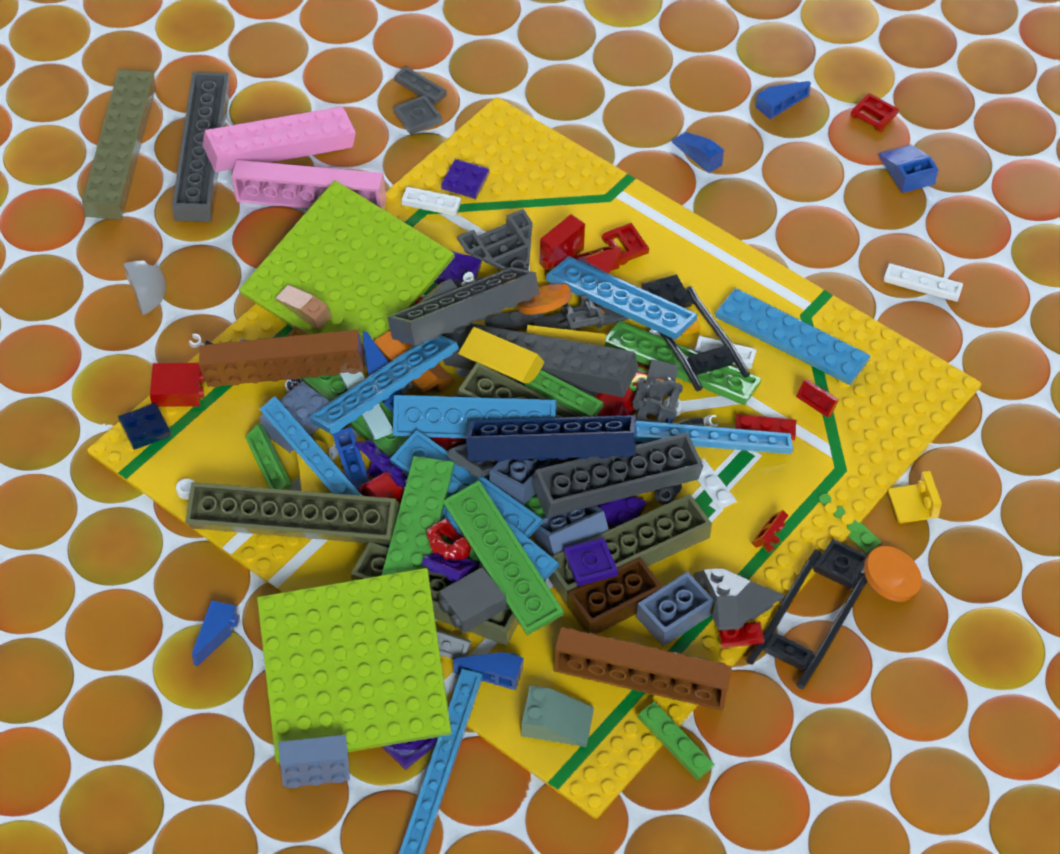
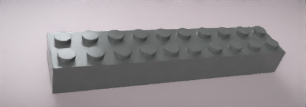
[172,72,230,222]
[443,324,639,397]

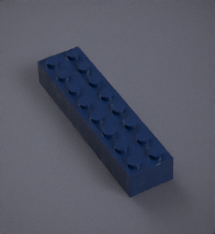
[466,415,637,462]

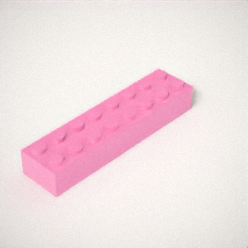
[202,106,356,172]
[231,160,386,210]

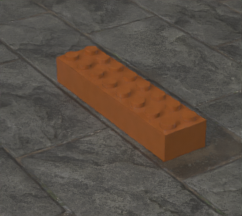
[199,330,365,387]
[554,627,732,711]

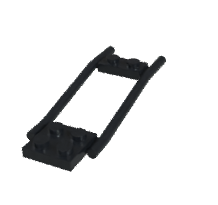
[641,275,750,391]
[746,539,868,689]

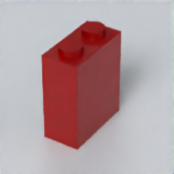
[539,214,585,271]
[150,363,205,407]

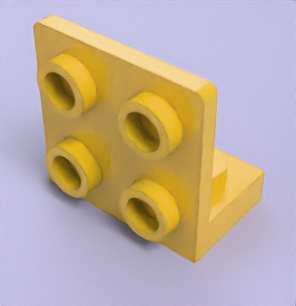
[888,471,942,523]

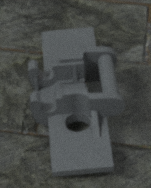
[532,295,629,330]
[633,359,683,423]

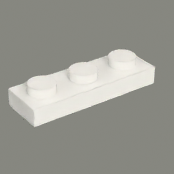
[402,187,461,216]
[695,336,757,369]
[698,458,737,509]

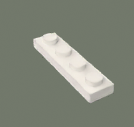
[883,263,963,302]

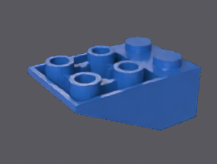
[879,145,939,193]

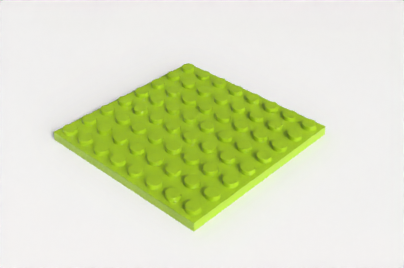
[238,180,455,363]
[257,568,452,765]

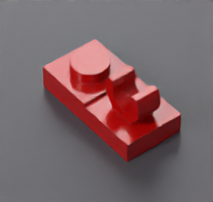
[796,379,839,418]
[751,510,789,552]
[718,622,764,649]

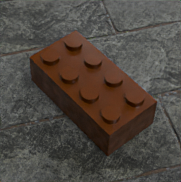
[567,557,663,634]

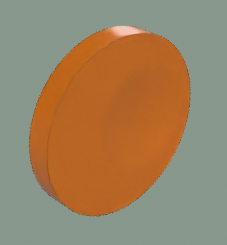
[517,283,572,315]
[864,546,922,602]

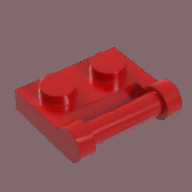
[850,93,899,132]
[601,223,649,266]

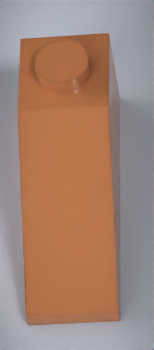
[275,285,332,331]

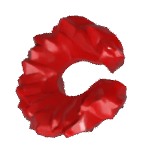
[426,519,471,561]

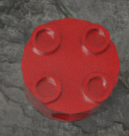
[358,472,404,509]

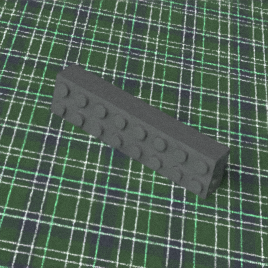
[388,267,539,346]
[532,433,704,518]

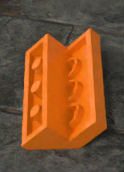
[374,331,455,394]

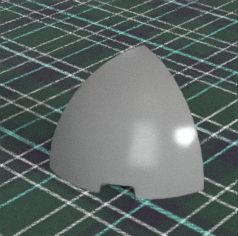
[123,261,166,315]

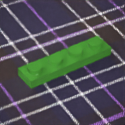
[524,370,603,417]
[245,424,292,490]
[819,494,882,554]
[637,701,715,781]

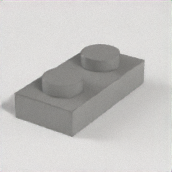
[437,630,471,659]

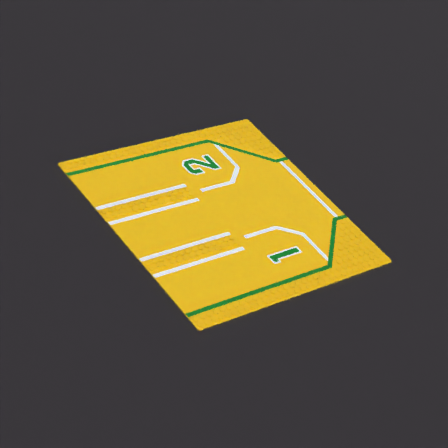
[88,97,981,818]

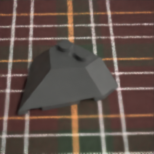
[457,209,533,271]
[693,568,786,630]

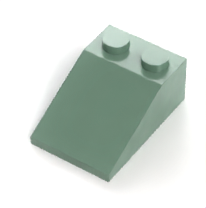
[522,685,594,747]

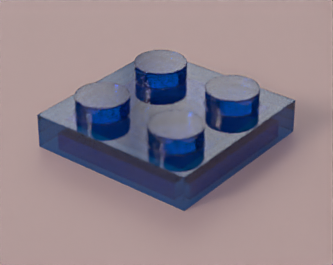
[118,403,171,450]

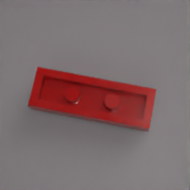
[735,414,797,440]

